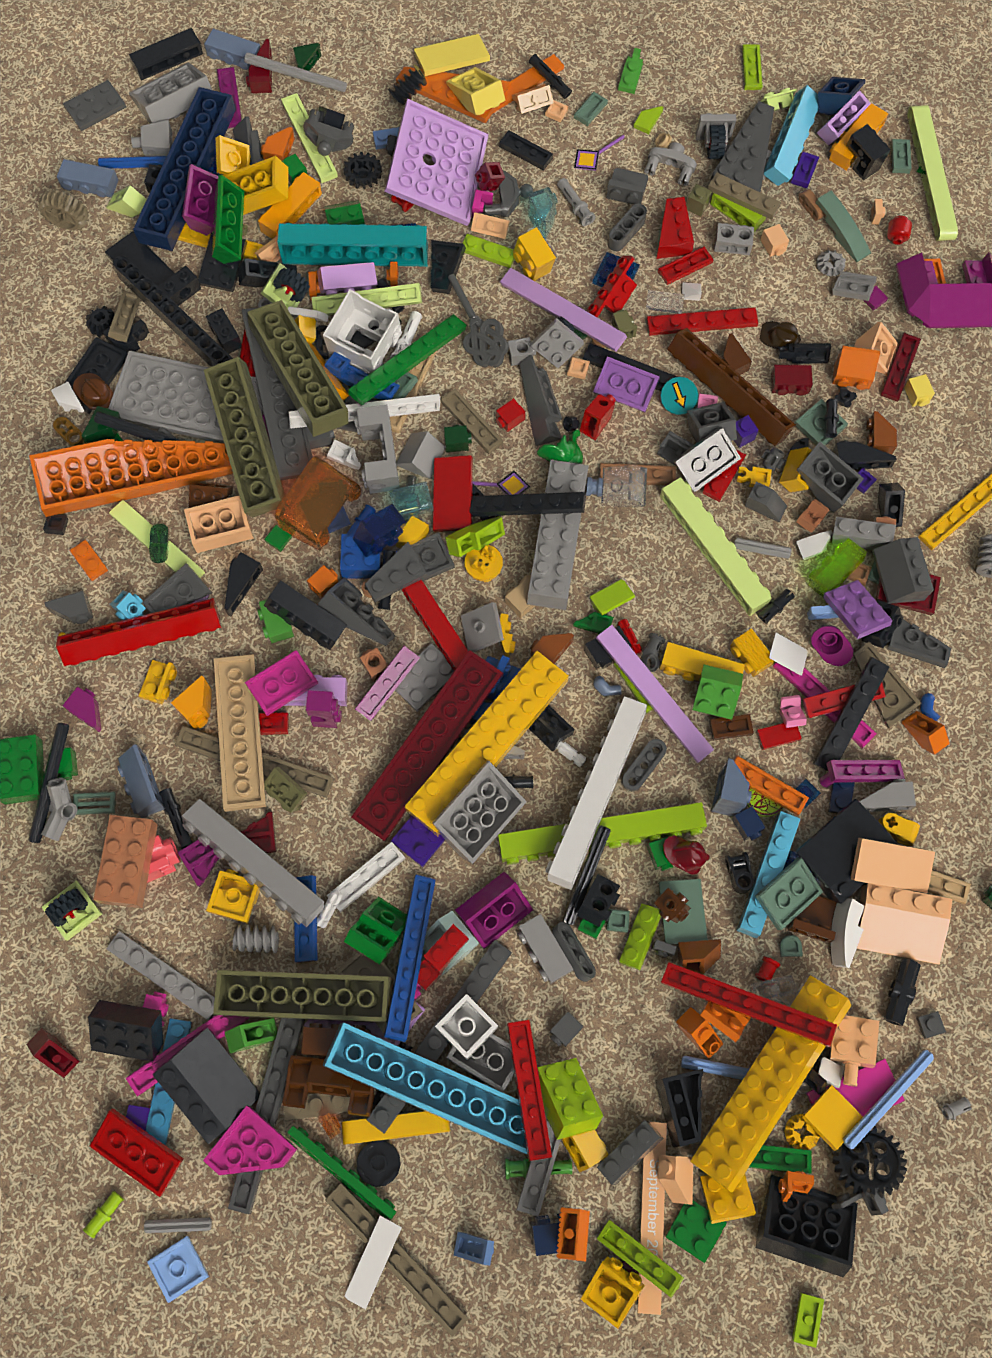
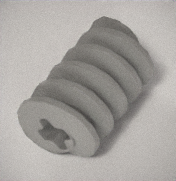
[976,534,992,578]
[233,924,279,953]

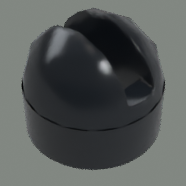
[563,416,580,432]

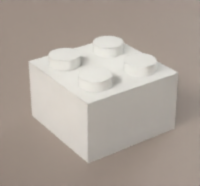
[435,994,498,1060]

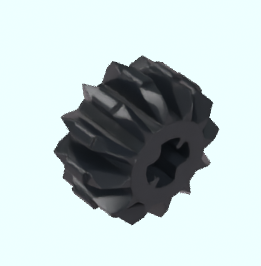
[86,306,115,338]

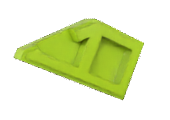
[633,106,664,134]

